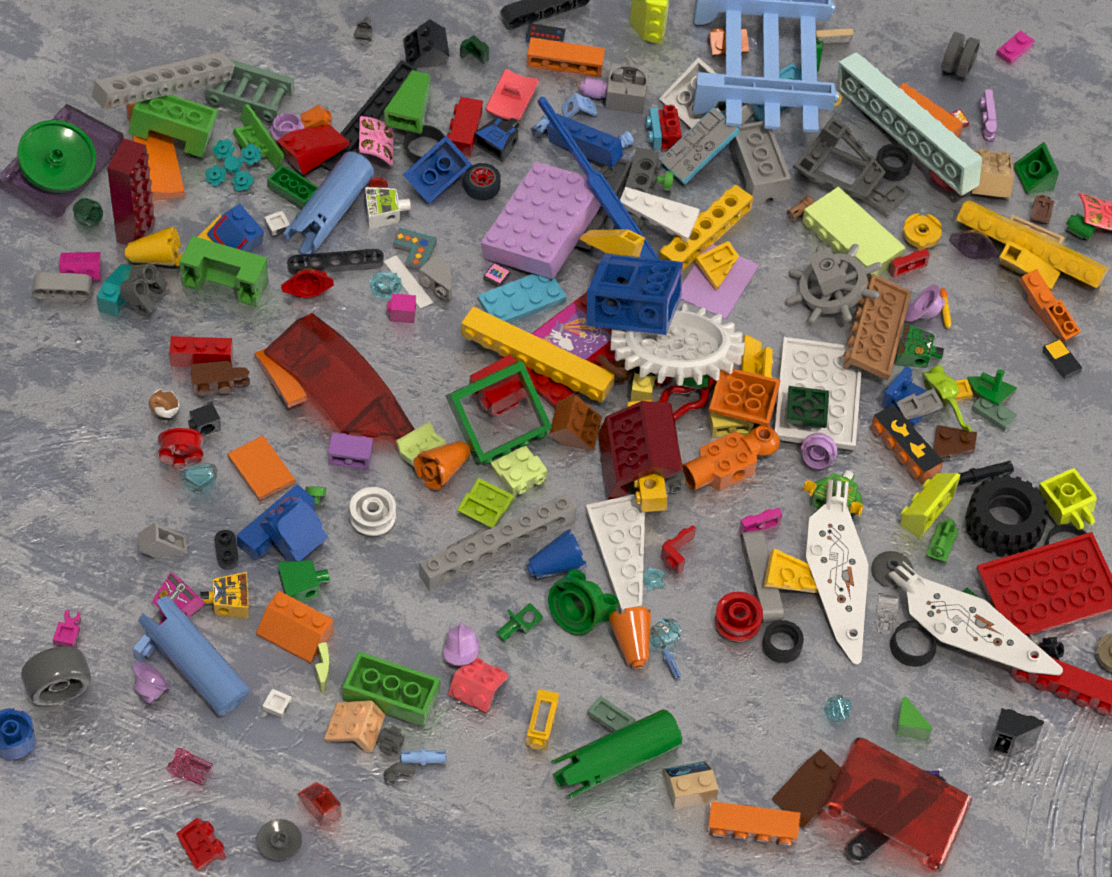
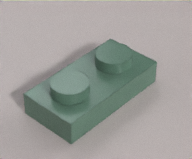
[971,396,1017,432]
[587,696,635,732]

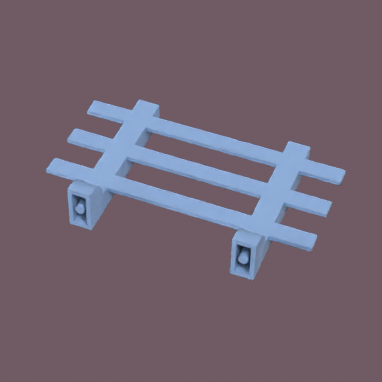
[693,0,838,133]

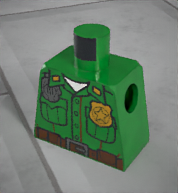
[895,324,944,368]

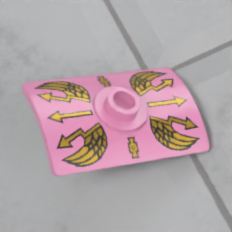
[359,116,394,166]

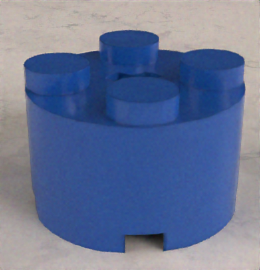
[0,708,36,761]

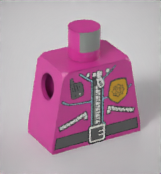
[152,572,205,625]

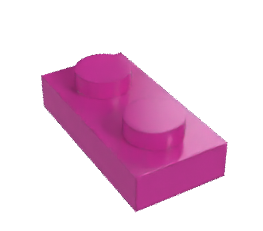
[996,30,1035,65]
[739,508,782,534]

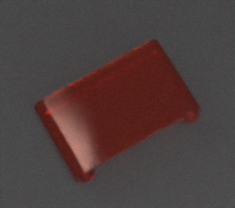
[822,738,973,872]

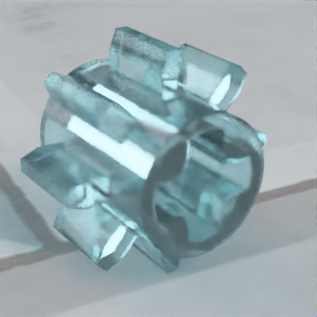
[824,695,853,721]

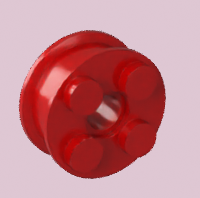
[157,428,204,469]
[714,592,763,642]

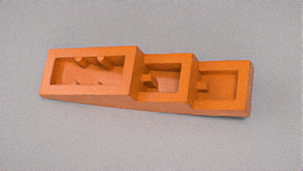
[254,346,307,408]

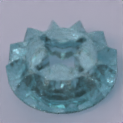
[370,270,402,298]

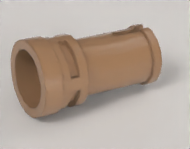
[786,196,815,221]

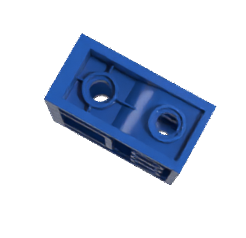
[587,253,683,335]

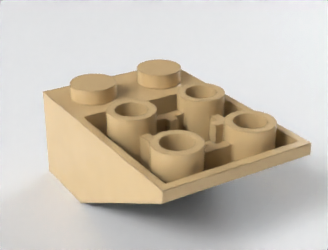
[972,149,1014,198]

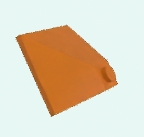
[709,369,781,426]

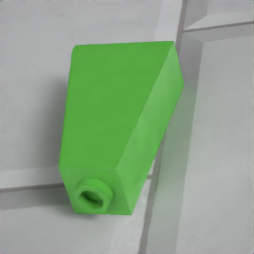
[384,70,431,134]

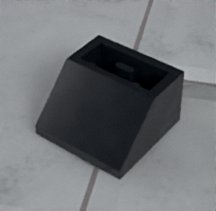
[403,19,450,68]
[988,708,1044,757]

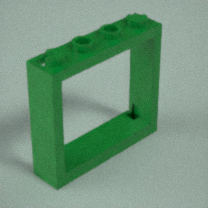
[445,361,552,465]

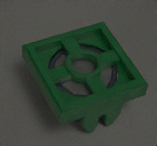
[784,386,829,430]

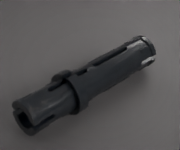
[957,460,1014,487]

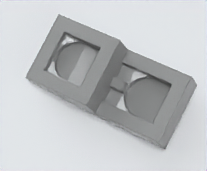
[896,388,943,420]

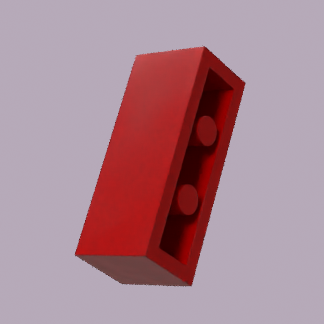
[446,97,483,156]
[169,336,233,367]

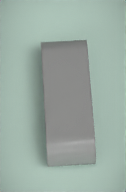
[32,272,92,301]

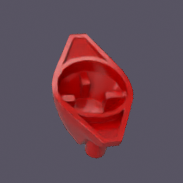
[281,268,334,298]

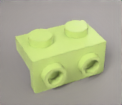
[396,422,446,467]

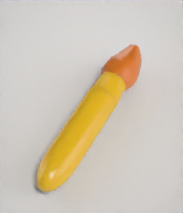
[939,288,951,329]

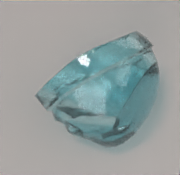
[179,463,218,494]

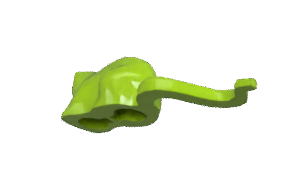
[922,364,972,432]

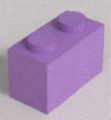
[328,433,373,470]

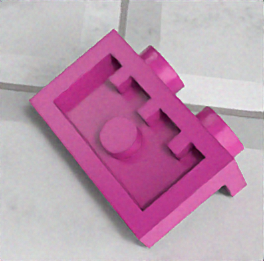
[59,252,101,281]

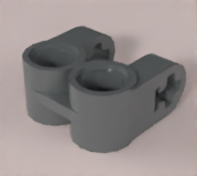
[120,264,168,316]

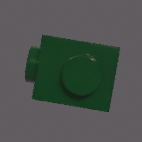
[460,35,489,64]

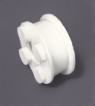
[350,487,396,536]

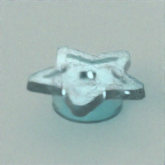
[643,567,665,591]

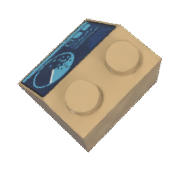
[663,761,719,809]

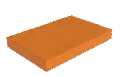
[227,435,295,502]

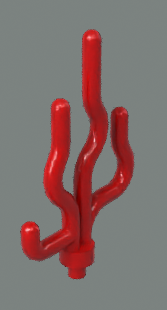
[655,377,717,421]

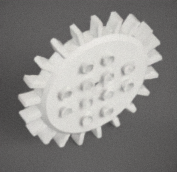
[610,304,745,385]

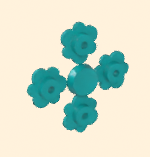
[205,139,261,192]

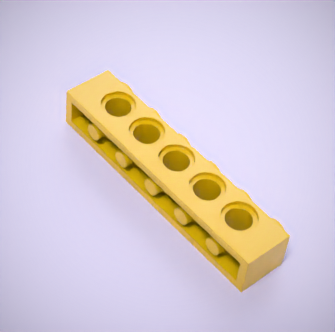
[659,184,753,272]
[627,400,667,512]

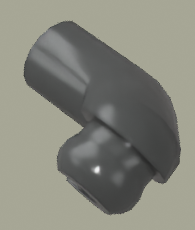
[383,762,416,784]

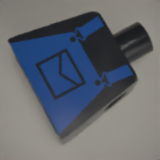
[474,117,519,163]

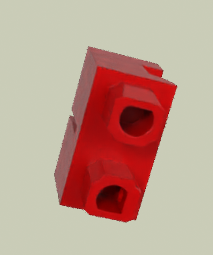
[658,105,682,152]

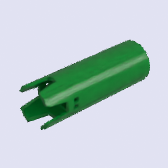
[551,709,683,799]

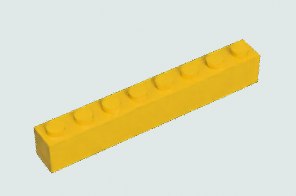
[956,200,1109,288]
[461,306,615,403]

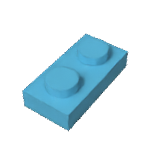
[646,108,662,150]

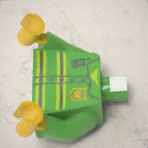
[801,470,863,517]

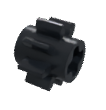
[1038,637,1064,660]

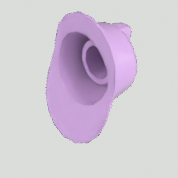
[905,285,945,322]
[444,622,479,666]
[132,662,171,703]

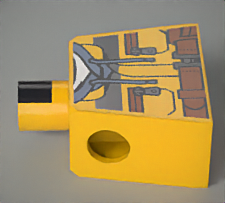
[200,572,249,618]

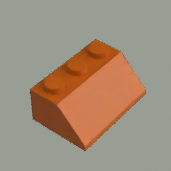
[256,590,334,664]

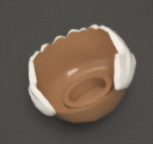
[148,389,180,418]

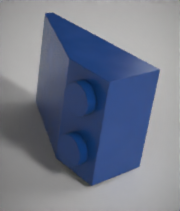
[403,136,472,204]

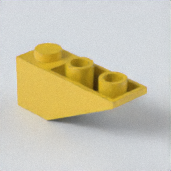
[580,229,645,257]
[999,241,1061,290]

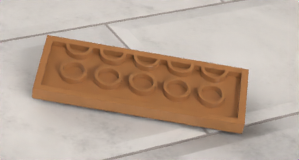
[842,274,911,380]

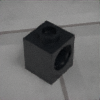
[188,403,221,437]

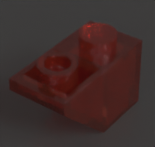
[297,782,341,828]

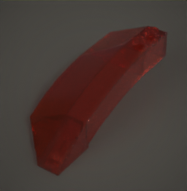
[264,313,415,440]

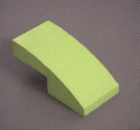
[315,642,329,693]

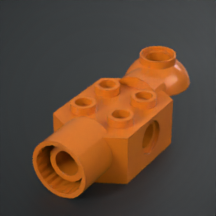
[682,425,780,491]

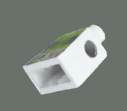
[365,187,411,229]

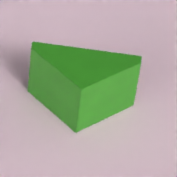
[896,696,933,740]

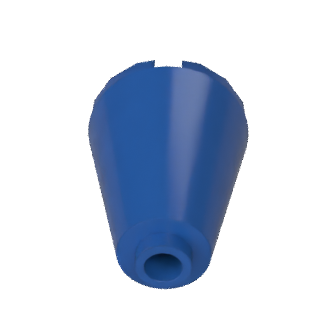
[526,529,588,579]

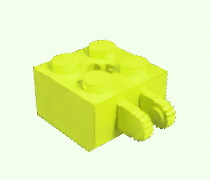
[1038,468,1097,530]

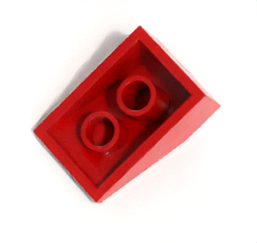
[277,125,351,175]

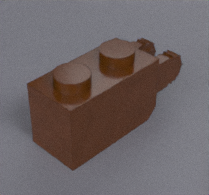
[191,361,250,396]

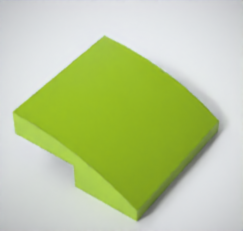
[457,477,515,528]

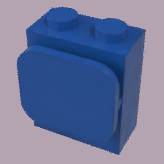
[260,496,328,562]

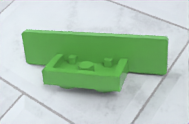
[232,104,284,169]

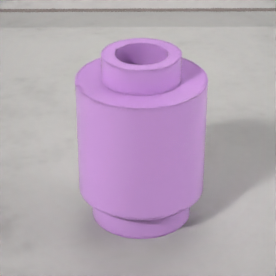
[580,77,608,99]

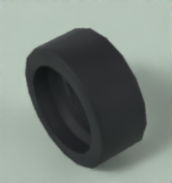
[876,144,913,181]
[762,620,804,663]

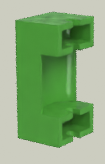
[128,94,218,157]
[179,236,269,307]

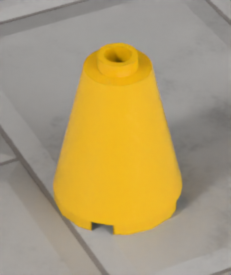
[125,227,182,266]

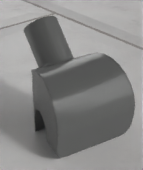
[354,17,373,39]

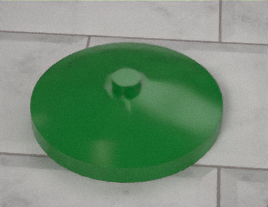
[17,120,96,193]

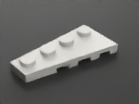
[620,187,700,243]

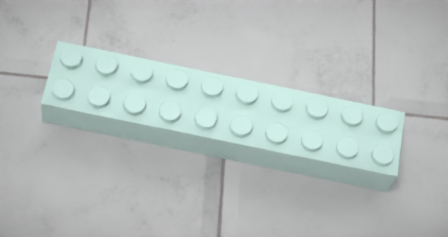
[837,52,982,196]

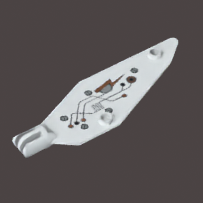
[806,479,869,665]
[888,561,1063,676]

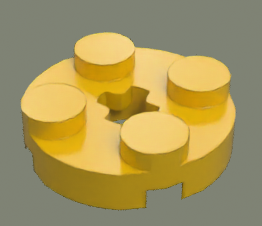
[902,213,942,250]

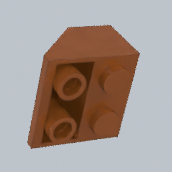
[549,395,602,451]

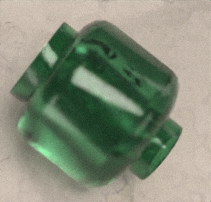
[73,198,103,226]

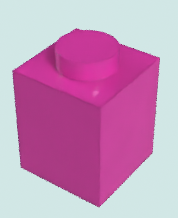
[387,293,416,323]

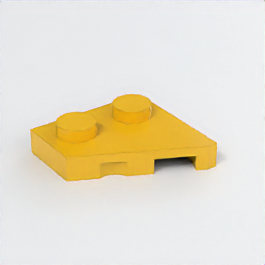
[695,241,739,290]

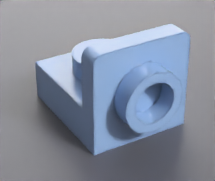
[133,632,162,662]

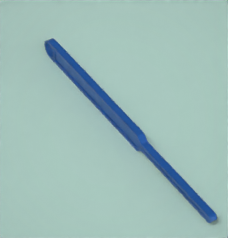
[537,96,659,259]

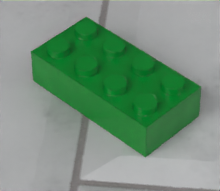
[267,164,318,208]

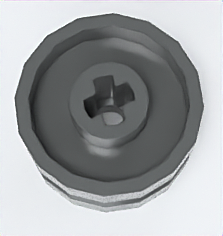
[941,32,980,79]

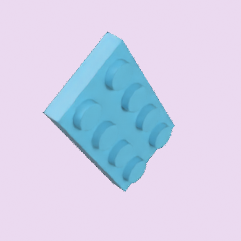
[478,274,567,323]

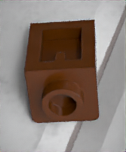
[1030,195,1055,224]

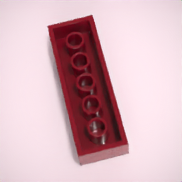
[107,138,156,245]

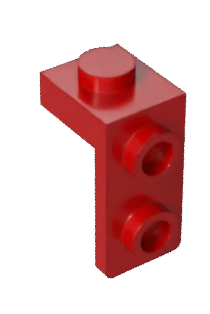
[661,525,696,574]

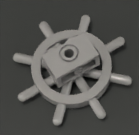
[785,244,882,324]

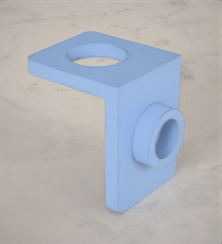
[561,93,598,118]

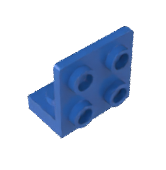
[881,366,927,426]

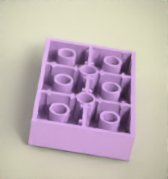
[481,161,601,279]

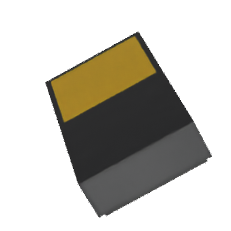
[1042,339,1082,379]

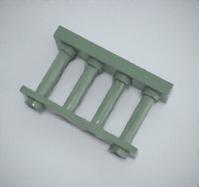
[205,59,295,122]

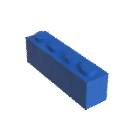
[547,113,623,168]
[236,484,315,561]

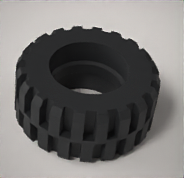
[965,475,1049,556]

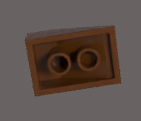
[772,749,852,829]

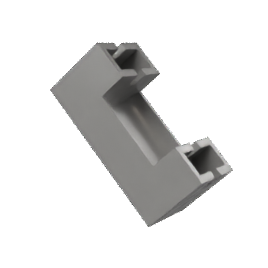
[729,121,791,206]

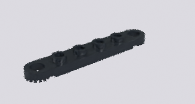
[846,775,948,863]

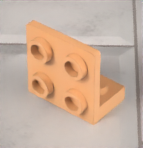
[324,701,385,752]

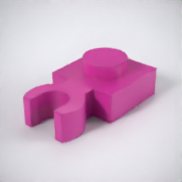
[53,610,81,647]

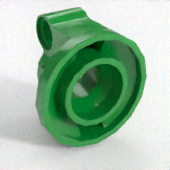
[548,570,619,635]

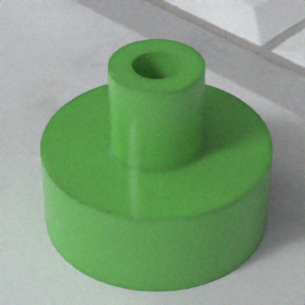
[657,171,674,191]
[305,486,326,504]

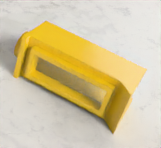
[526,689,559,750]

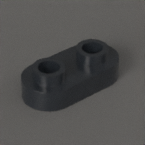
[215,530,239,570]

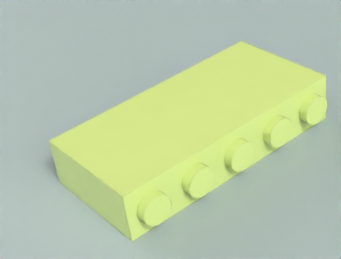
[802,187,905,280]

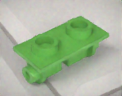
[926,519,959,563]

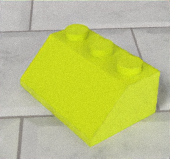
[629,0,669,44]
[900,473,960,539]

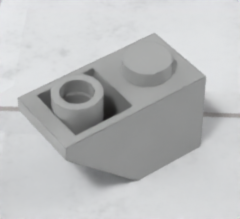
[419,255,452,302]

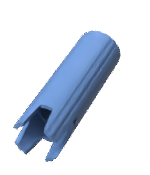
[284,152,374,254]
[138,596,250,716]

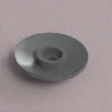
[871,551,913,588]
[257,819,302,861]

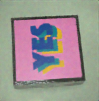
[483,262,511,287]

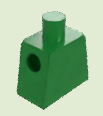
[278,560,330,602]

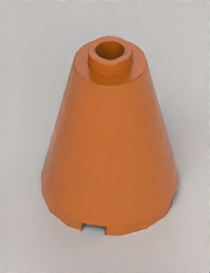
[414,441,470,490]
[608,607,651,669]

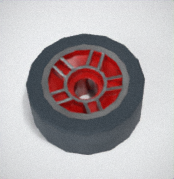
[464,163,501,200]

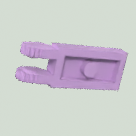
[979,90,997,142]

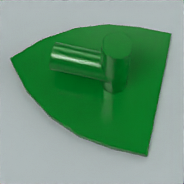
[967,369,1017,405]

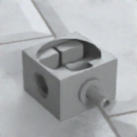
[605,61,649,114]

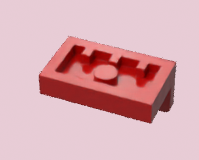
[176,818,226,871]

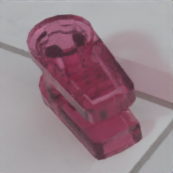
[166,748,213,786]

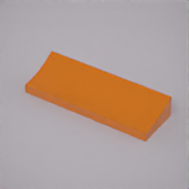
[126,103,185,201]

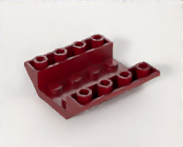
[598,401,683,500]

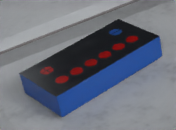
[526,23,566,42]

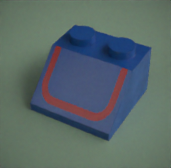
[207,204,265,252]

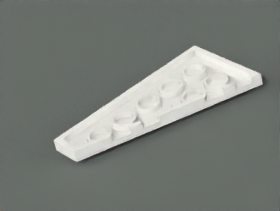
[585,494,645,613]

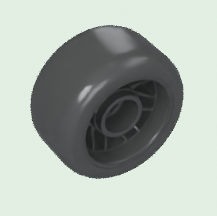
[21,646,91,706]

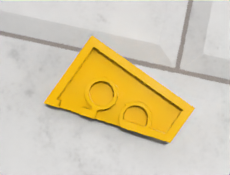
[764,548,819,593]

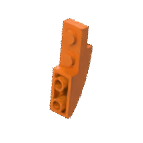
[1019,269,1081,341]

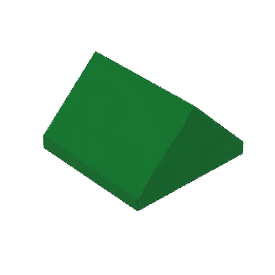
[1014,142,1059,194]

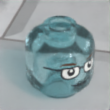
[650,618,682,649]

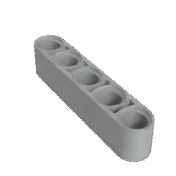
[740,530,784,623]

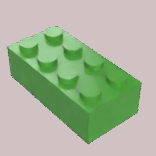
[343,651,440,727]

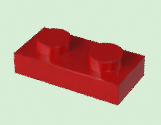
[889,249,930,278]

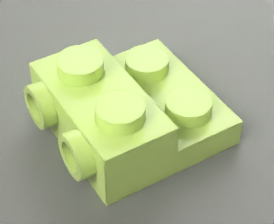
[490,445,548,496]

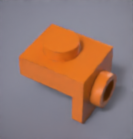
[300,104,333,128]

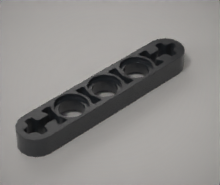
[287,249,384,275]

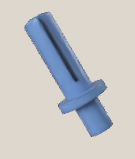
[662,648,681,679]

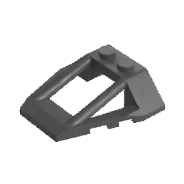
[793,116,886,199]

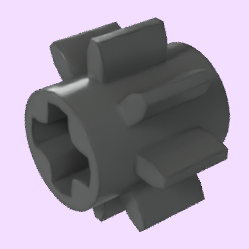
[378,725,405,755]

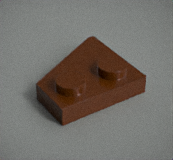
[933,425,977,459]

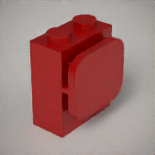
[469,354,533,416]

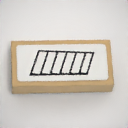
[816,28,853,44]

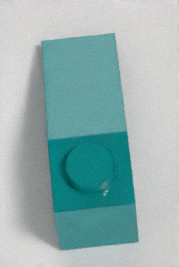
[96,264,132,317]

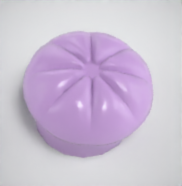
[270,113,305,143]
[801,433,837,469]

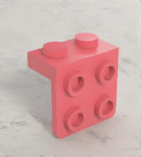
[448,658,508,713]

